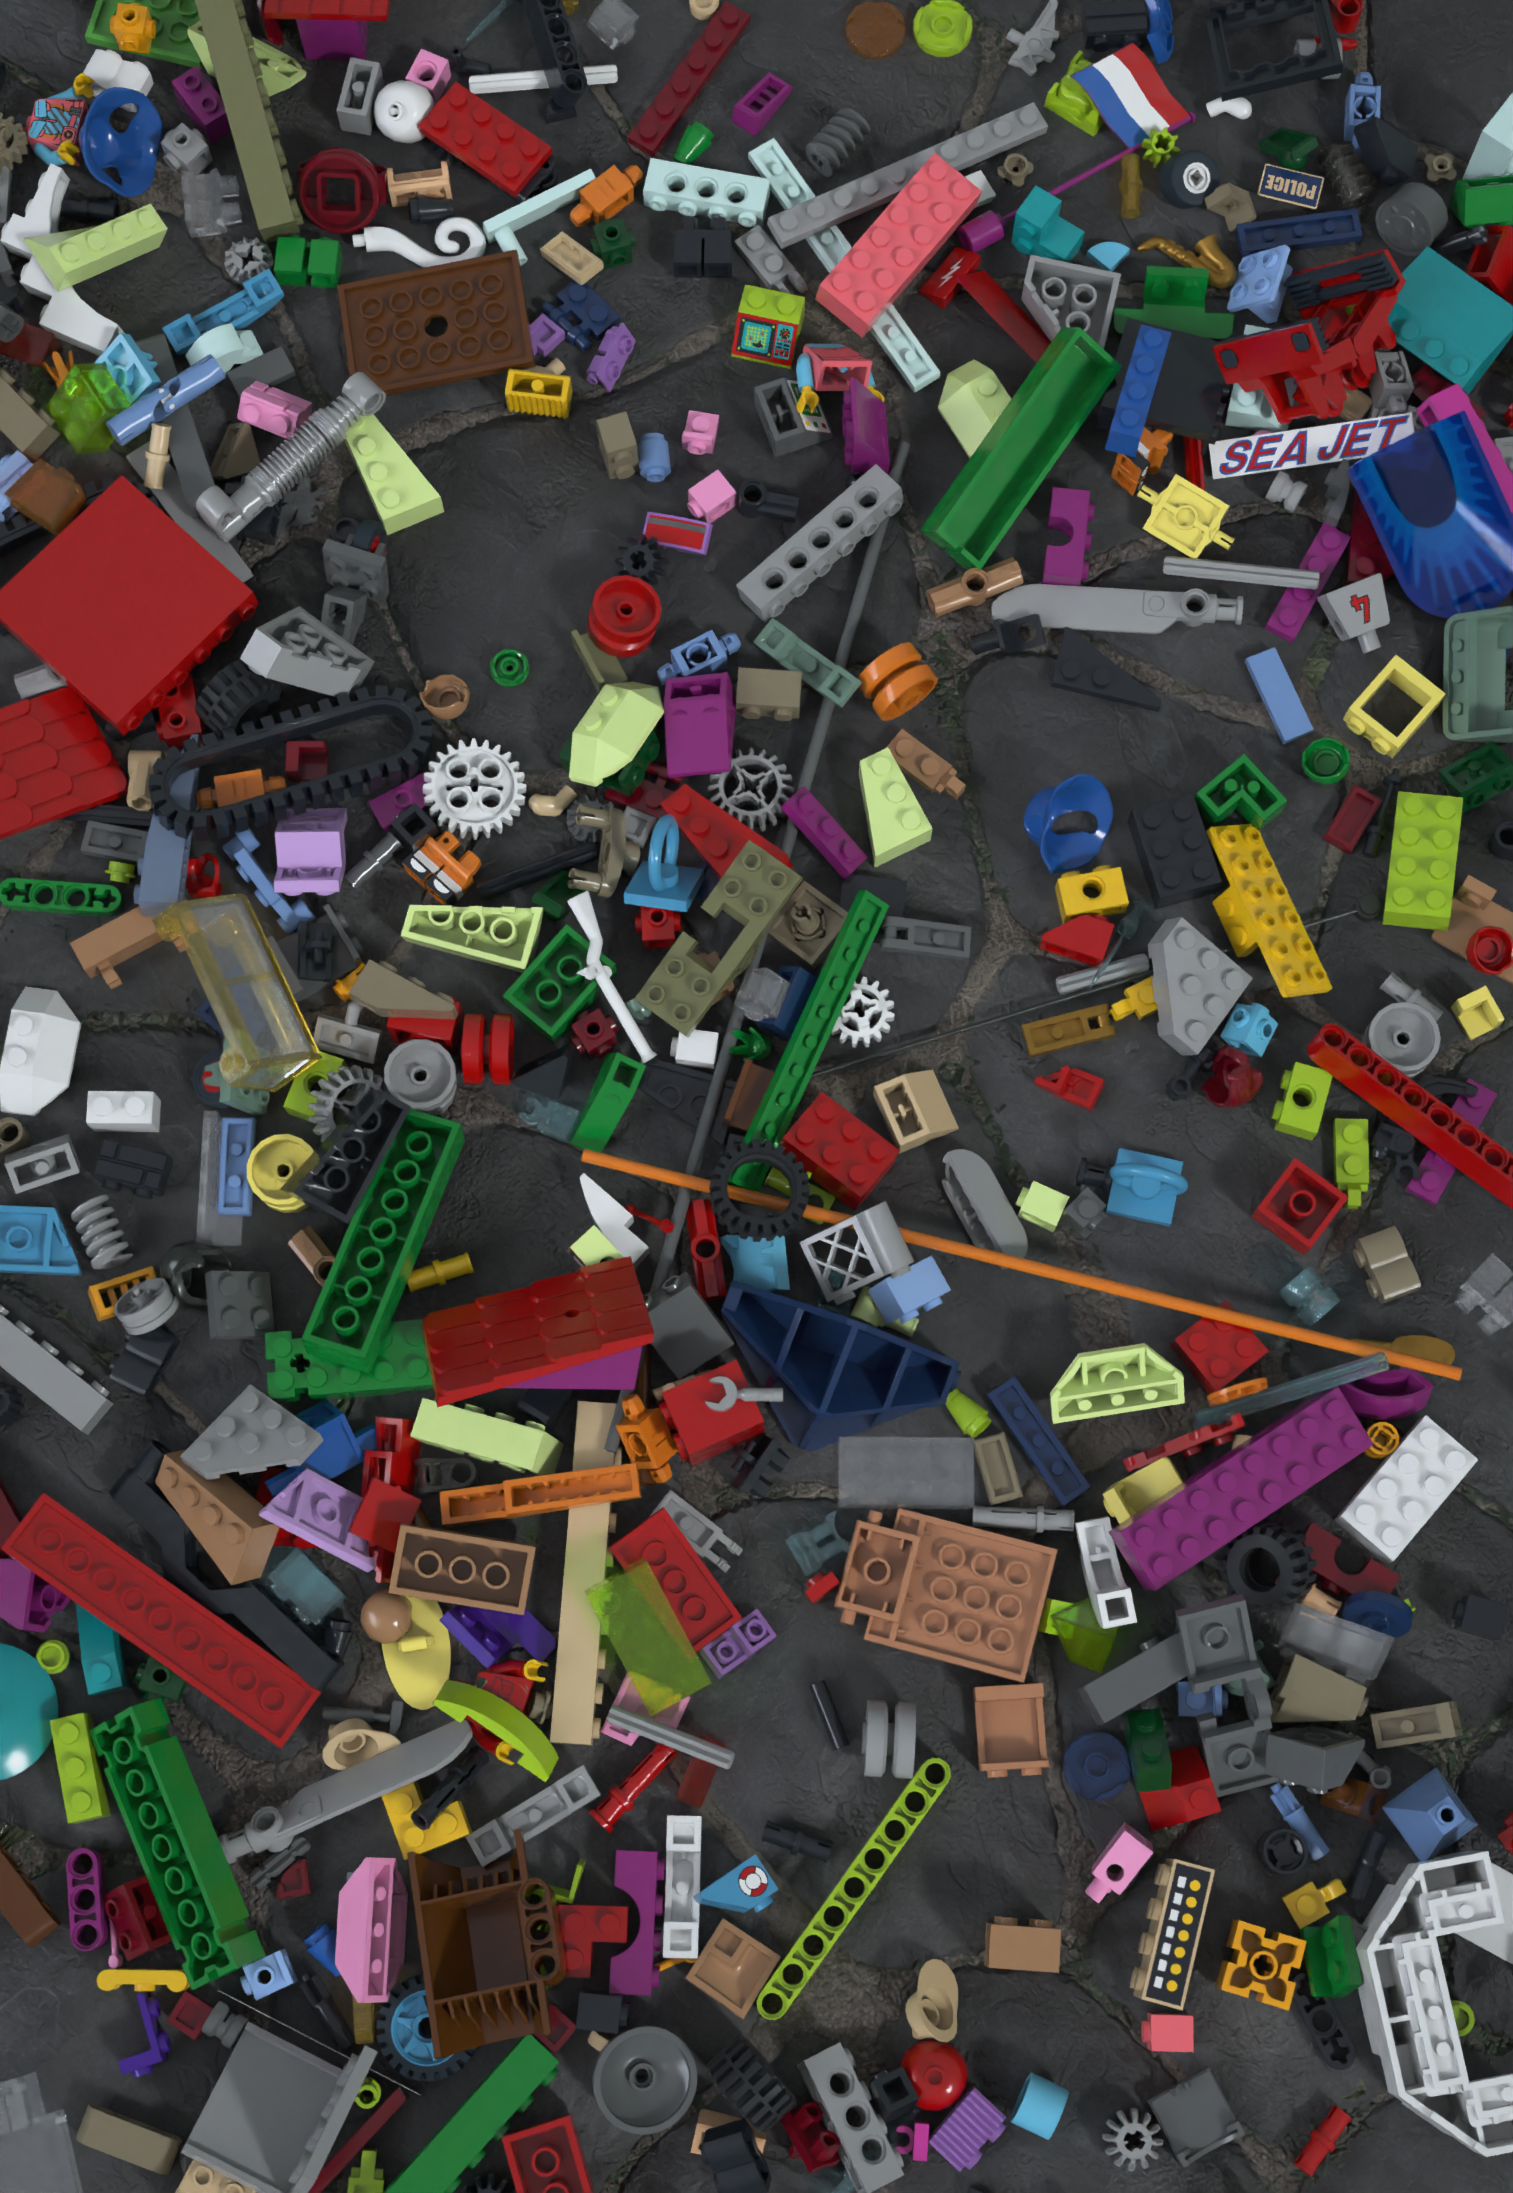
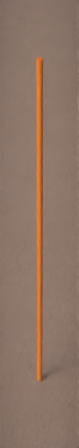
[581,1149,1462,1381]

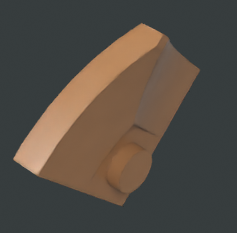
[685,1918,781,2020]

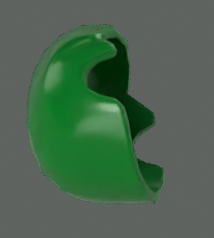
[1302,737,1350,786]

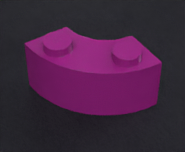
[1337,1361,1434,1420]

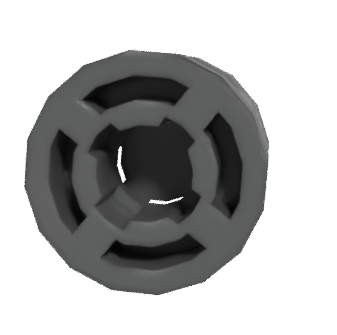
[201,2001,250,2050]

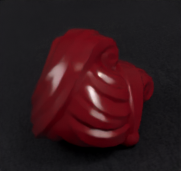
[1201,1045,1263,1108]

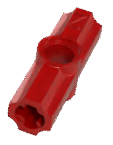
[686,1199,727,1302]

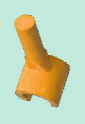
[653,1955,700,1972]

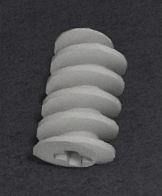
[71,1195,133,1270]

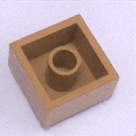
[984,1916,1061,1973]

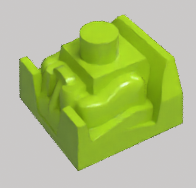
[1044,50,1105,137]

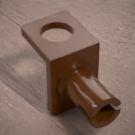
[1320,1776,1387,1825]

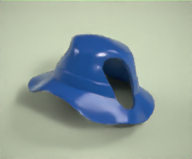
[78,87,163,197]
[1023,774,1113,874]

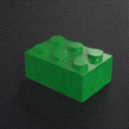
[503,924,618,1046]

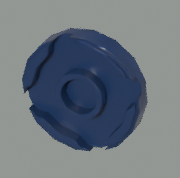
[1062,1731,1131,1801]

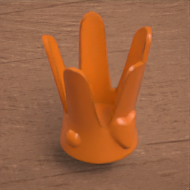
[41,350,82,398]

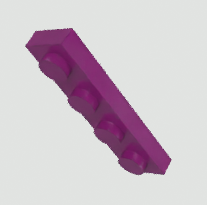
[1265,523,1351,644]
[1405,1078,1497,1206]

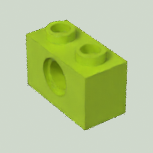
[283,1047,348,1124]
[1271,1062,1333,1141]

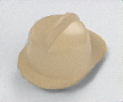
[322,1718,401,1770]
[905,1959,958,2042]

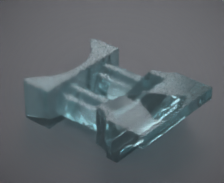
[785,1510,851,1577]

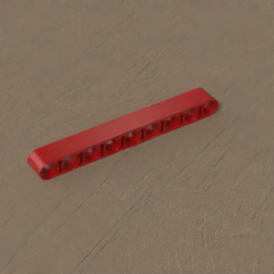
[1307,1023,1513,1209]

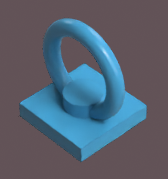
[624,814,704,912]
[1105,1148,1188,1227]

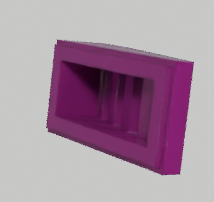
[732,72,793,136]

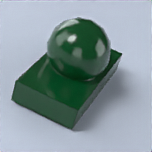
[1259,127,1319,171]
[531,870,586,921]

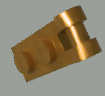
[1021,1004,1117,1058]

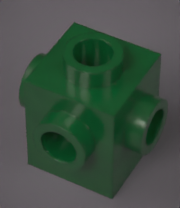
[590,218,636,270]
[135,1656,187,1704]

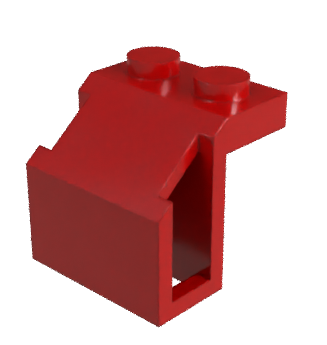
[1465,225,1513,306]

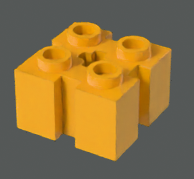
[1215,1919,1307,2011]

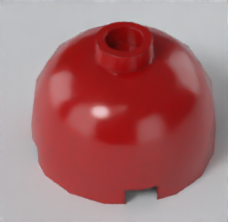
[899,2038,968,2111]

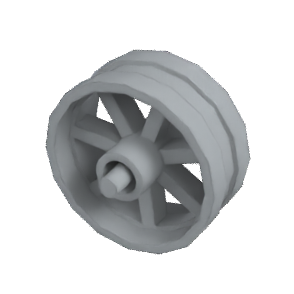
[114,1278,179,1335]

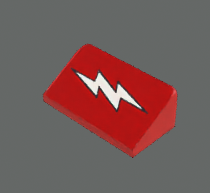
[919,247,981,310]

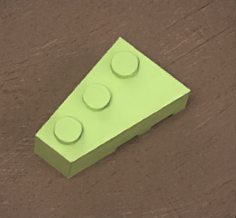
[859,747,933,868]

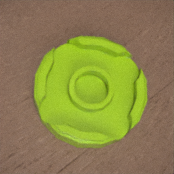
[913,0,972,57]

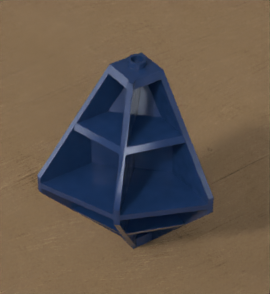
[720,1280,961,1452]

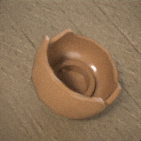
[419,674,470,720]
[360,1588,412,1644]

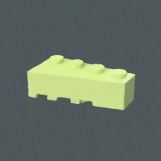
[345,414,444,535]
[410,1398,564,1476]

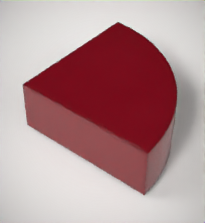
[276,1859,312,1900]

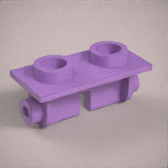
[586,323,636,392]

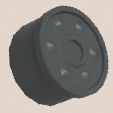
[1375,182,1448,256]

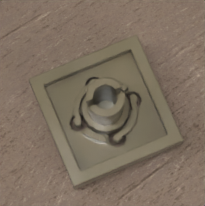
[768,881,848,969]

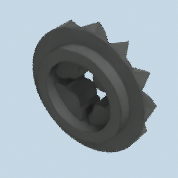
[567,794,614,844]

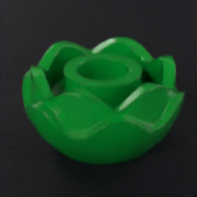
[490,649,529,687]

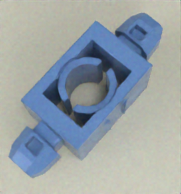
[1344,72,1381,155]
[657,630,741,685]

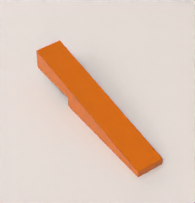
[439,1463,641,1529]

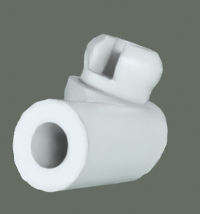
[1206,97,1252,120]

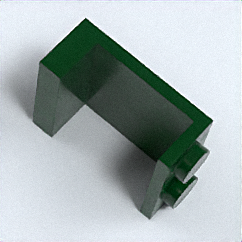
[558,705,660,797]

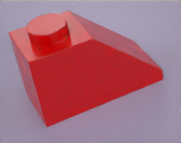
[1039,914,1115,967]

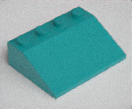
[1387,246,1513,394]

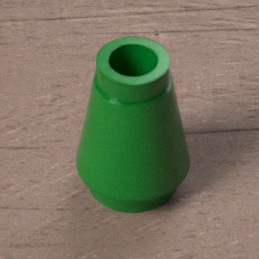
[672,121,714,165]

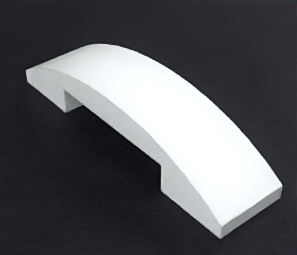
[663,1815,702,1959]

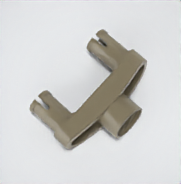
[568,804,640,898]

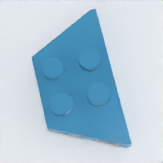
[0,1205,82,1276]

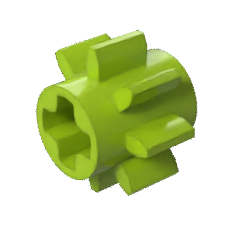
[1141,127,1180,168]

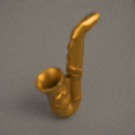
[1137,234,1237,289]

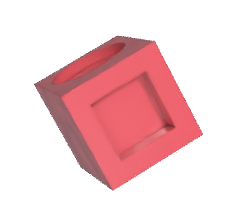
[1141,2013,1194,2052]

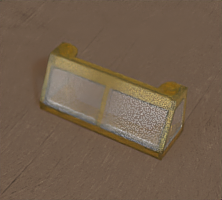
[152,893,322,1092]

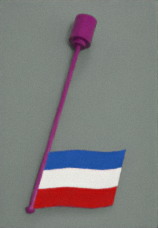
[957,43,1196,253]

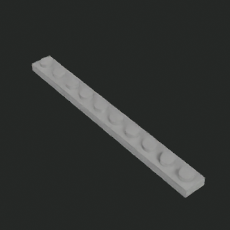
[767,102,1048,249]

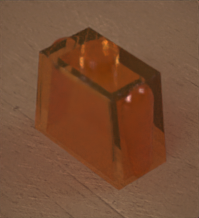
[4,458,86,536]

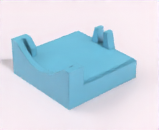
[84,333,161,418]
[720,1235,790,1294]

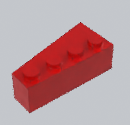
[660,784,793,880]

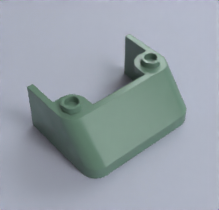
[1443,605,1513,743]

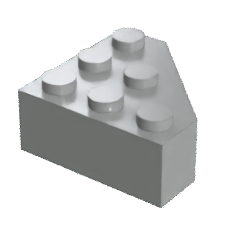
[1021,255,1121,349]
[240,606,375,697]
[1148,917,1253,1056]

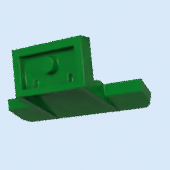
[1113,266,1234,341]

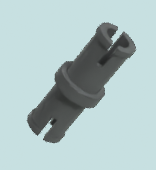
[344,832,403,891]

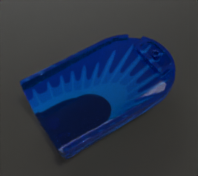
[1345,410,1513,619]

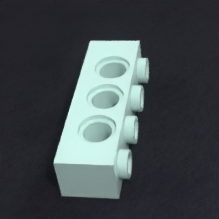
[643,158,770,227]

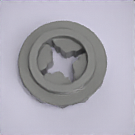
[224,237,273,283]

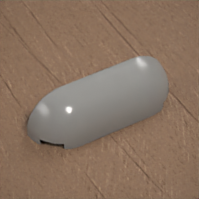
[942,1149,1028,1270]

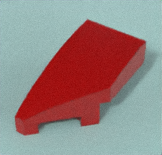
[1034,1065,1105,1112]

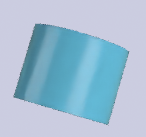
[1010,2072,1069,2140]

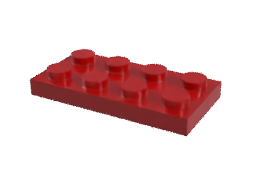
[418,82,553,197]
[609,1507,742,1658]

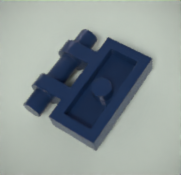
[541,280,621,351]

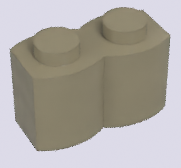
[1353,1226,1421,1304]

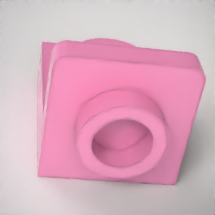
[682,410,719,455]

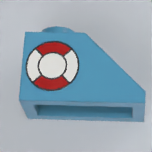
[693,1854,779,1913]

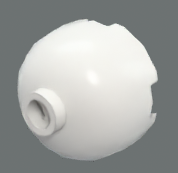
[373,80,435,143]

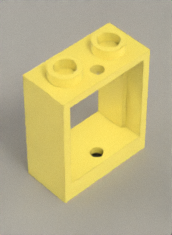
[1343,655,1446,759]

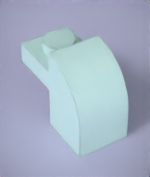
[185,323,264,376]

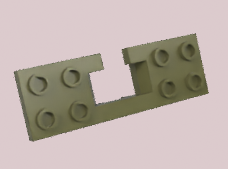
[635,840,803,1038]

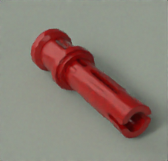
[588,1743,678,1833]

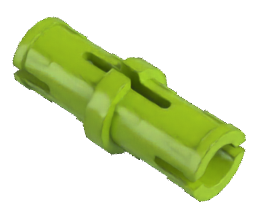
[354,2077,381,2109]

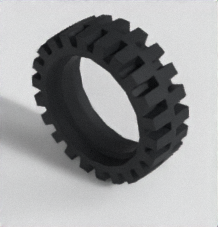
[709,1140,810,1242]

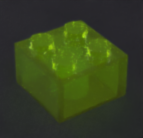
[46,363,131,454]

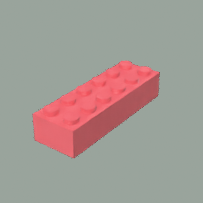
[815,152,982,338]

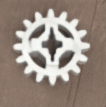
[831,976,895,1048]

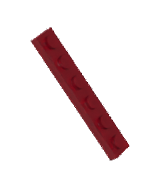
[628,0,751,157]

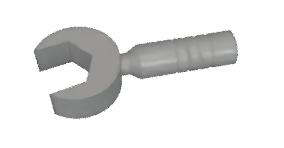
[705,1376,783,1412]

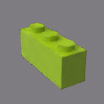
[50,1713,111,1824]

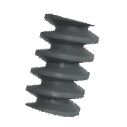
[805,107,870,177]

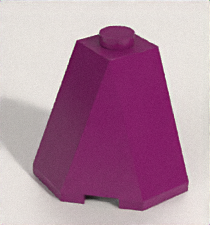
[0,1559,70,1633]

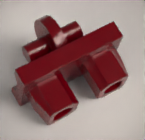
[780,2101,841,2173]

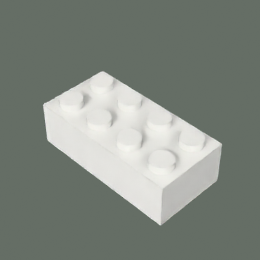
[1334,1415,1478,1565]

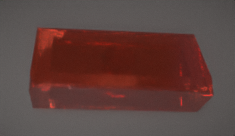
[676,1734,725,1808]

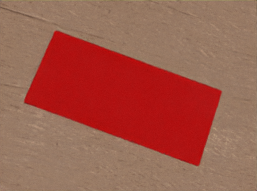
[955,270,1051,362]

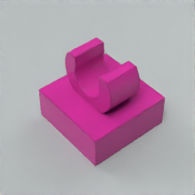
[895,2120,929,2161]

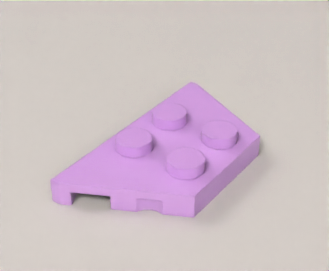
[258,1468,376,1573]

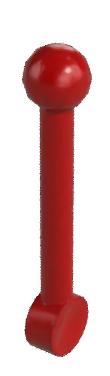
[625,1204,674,1233]

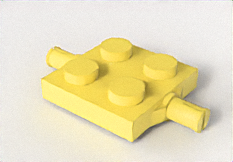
[1137,474,1235,559]

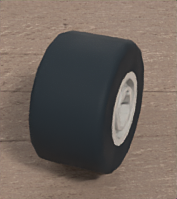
[1159,150,1220,209]

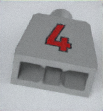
[1317,573,1390,654]

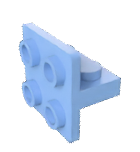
[1227,245,1293,324]

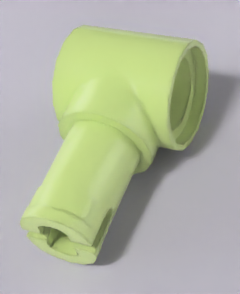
[850,1286,919,1337]

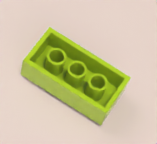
[1382,791,1463,931]

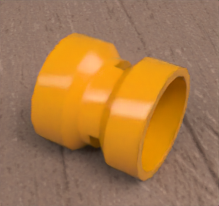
[1364,1422,1399,1459]

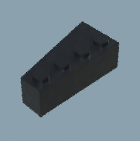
[280,1089,411,1224]

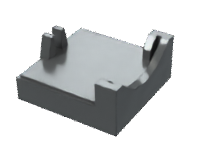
[1146,2067,1245,2168]

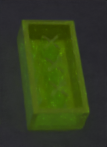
[584,1558,711,1716]

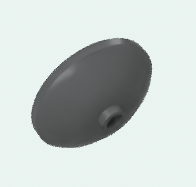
[592,2025,697,2135]

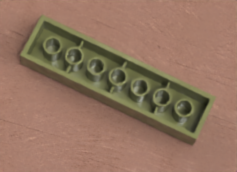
[195,0,304,244]

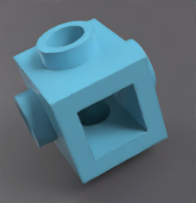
[1220,1003,1278,1057]

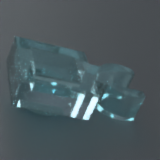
[519,1097,581,1144]

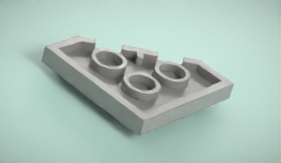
[180,1384,324,1480]

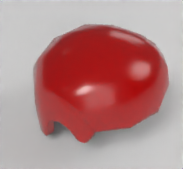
[1465,926,1513,975]

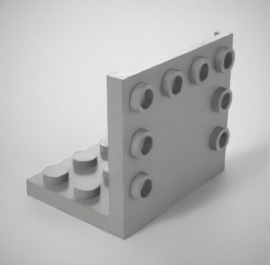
[181,2022,377,2193]

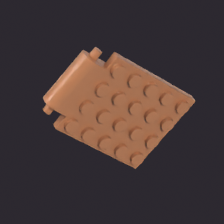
[834,1508,1058,1683]

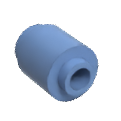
[637,433,671,482]

